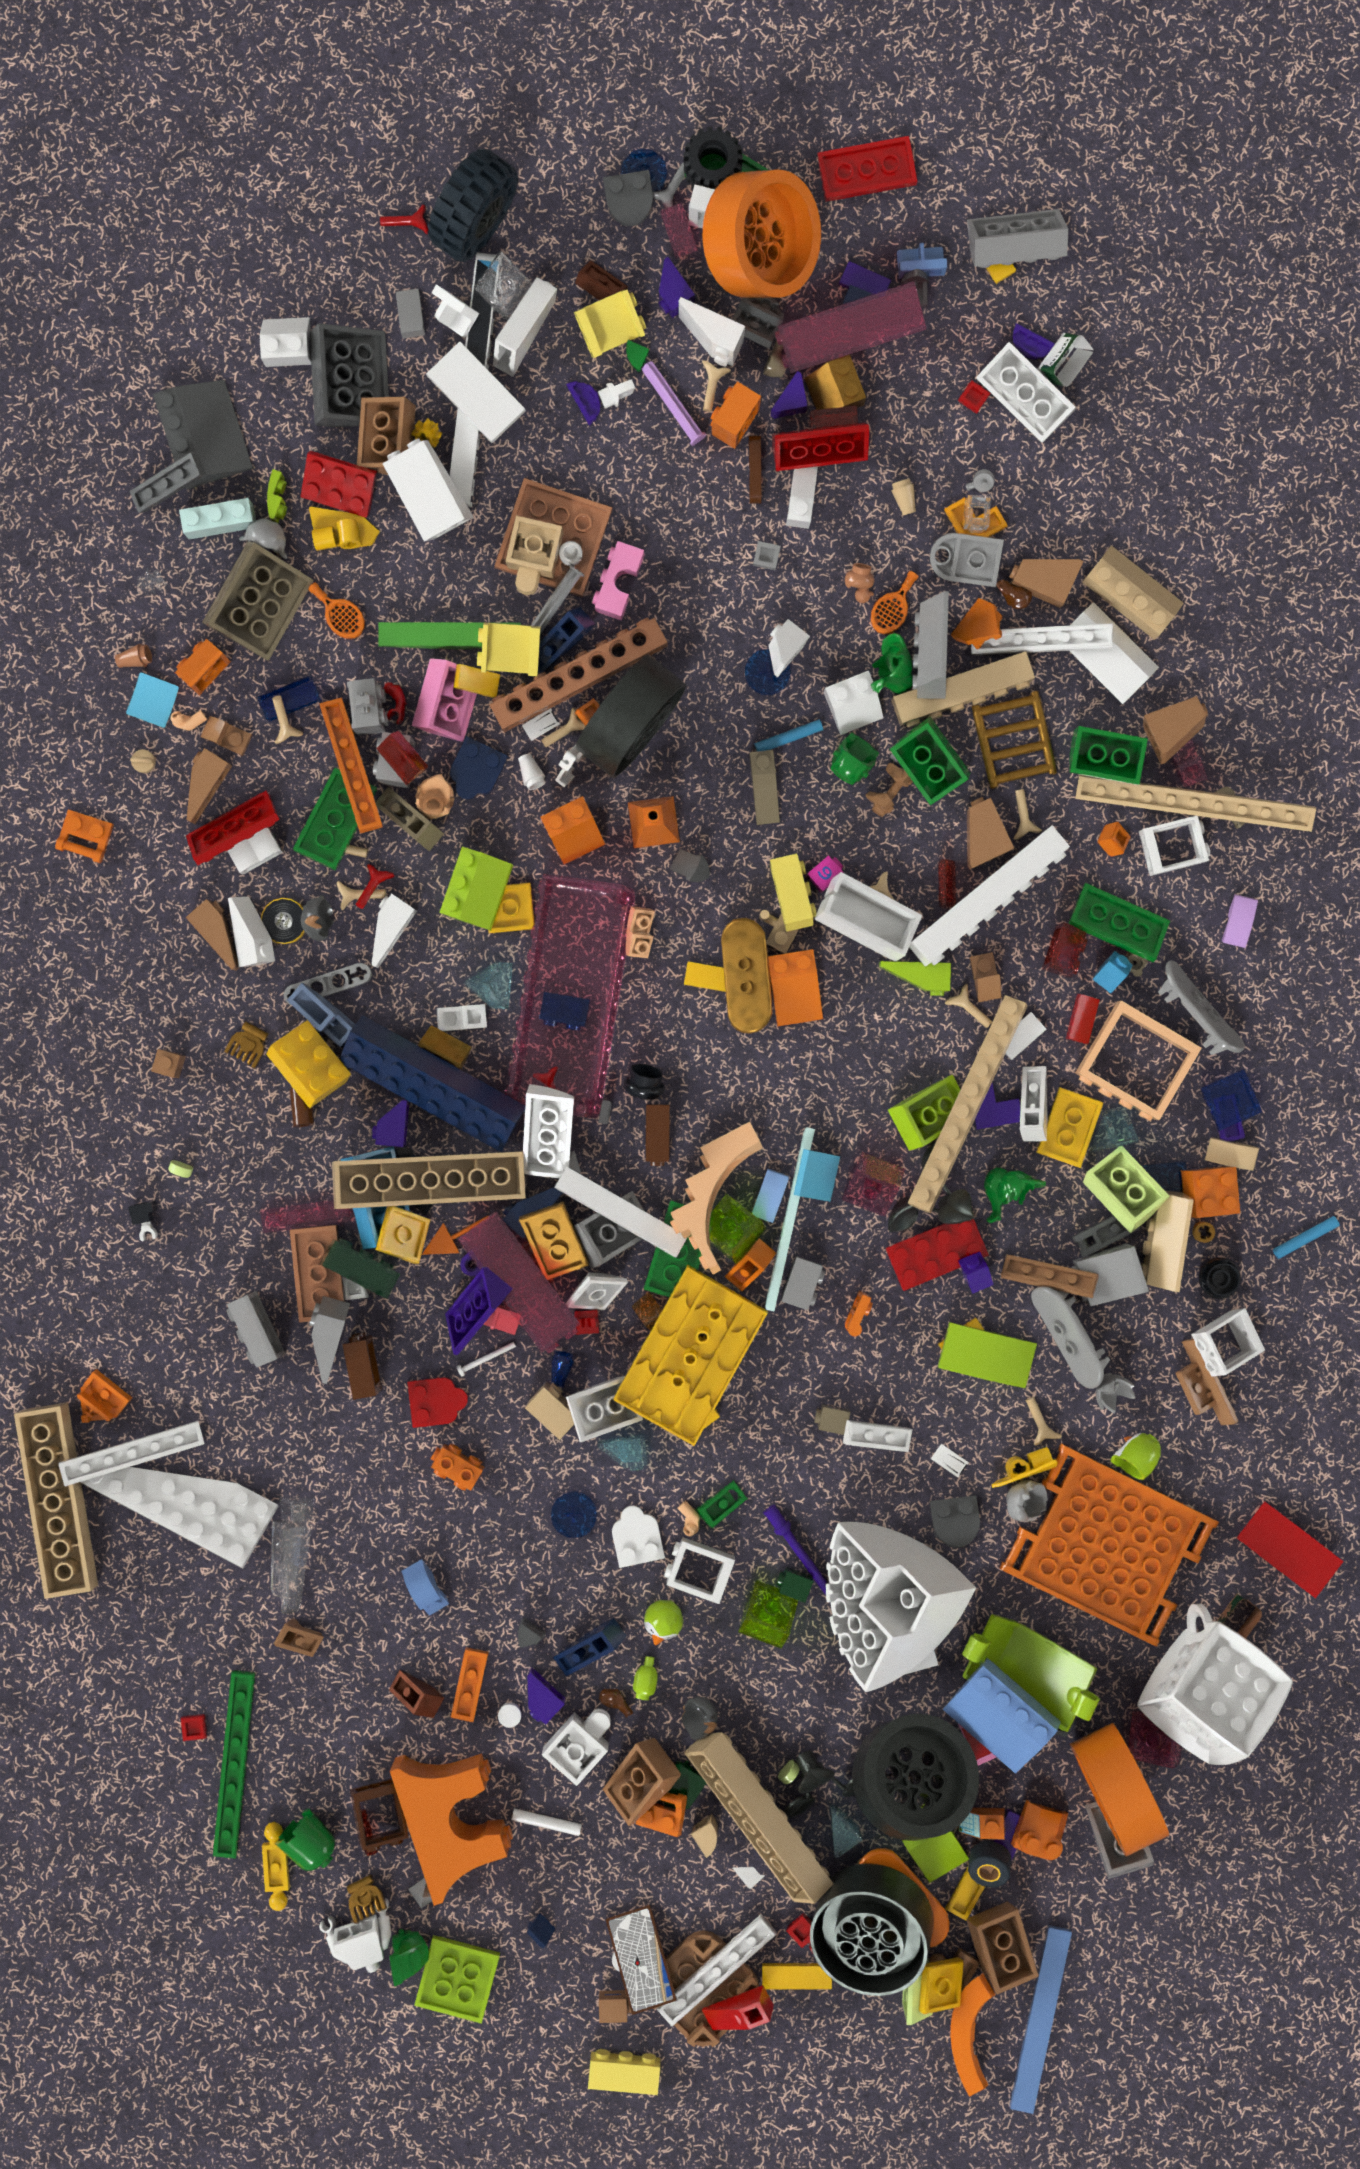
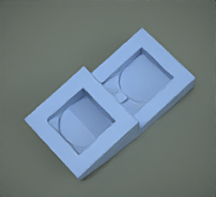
[751,1169,789,1223]

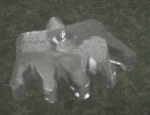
[137,569,167,595]

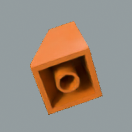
[540,796,605,865]

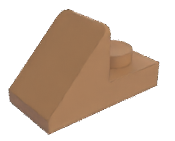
[200,716,252,756]
[969,952,1001,1002]
[274,1618,324,1657]

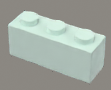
[179,498,256,539]

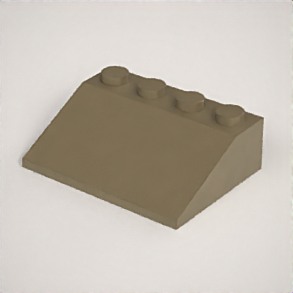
[202,542,314,661]

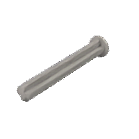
[531,564,585,635]

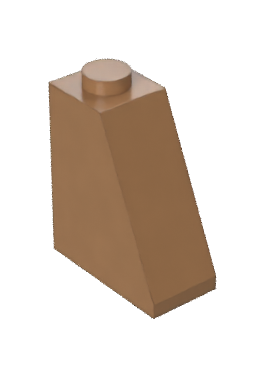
[1009,559,1083,608]
[1143,696,1208,764]
[967,797,1014,870]

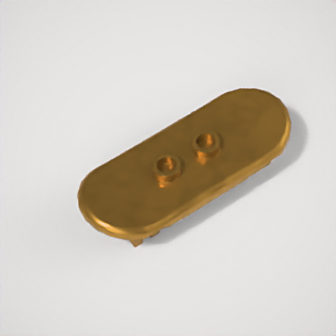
[721,918,772,1034]

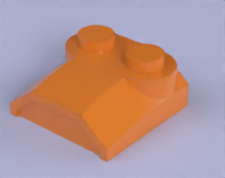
[1010,1800,1068,1860]

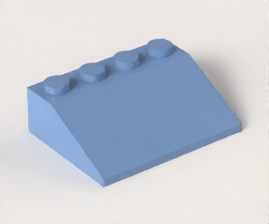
[943,1658,1061,1774]

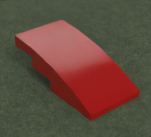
[1237,1501,1344,1599]

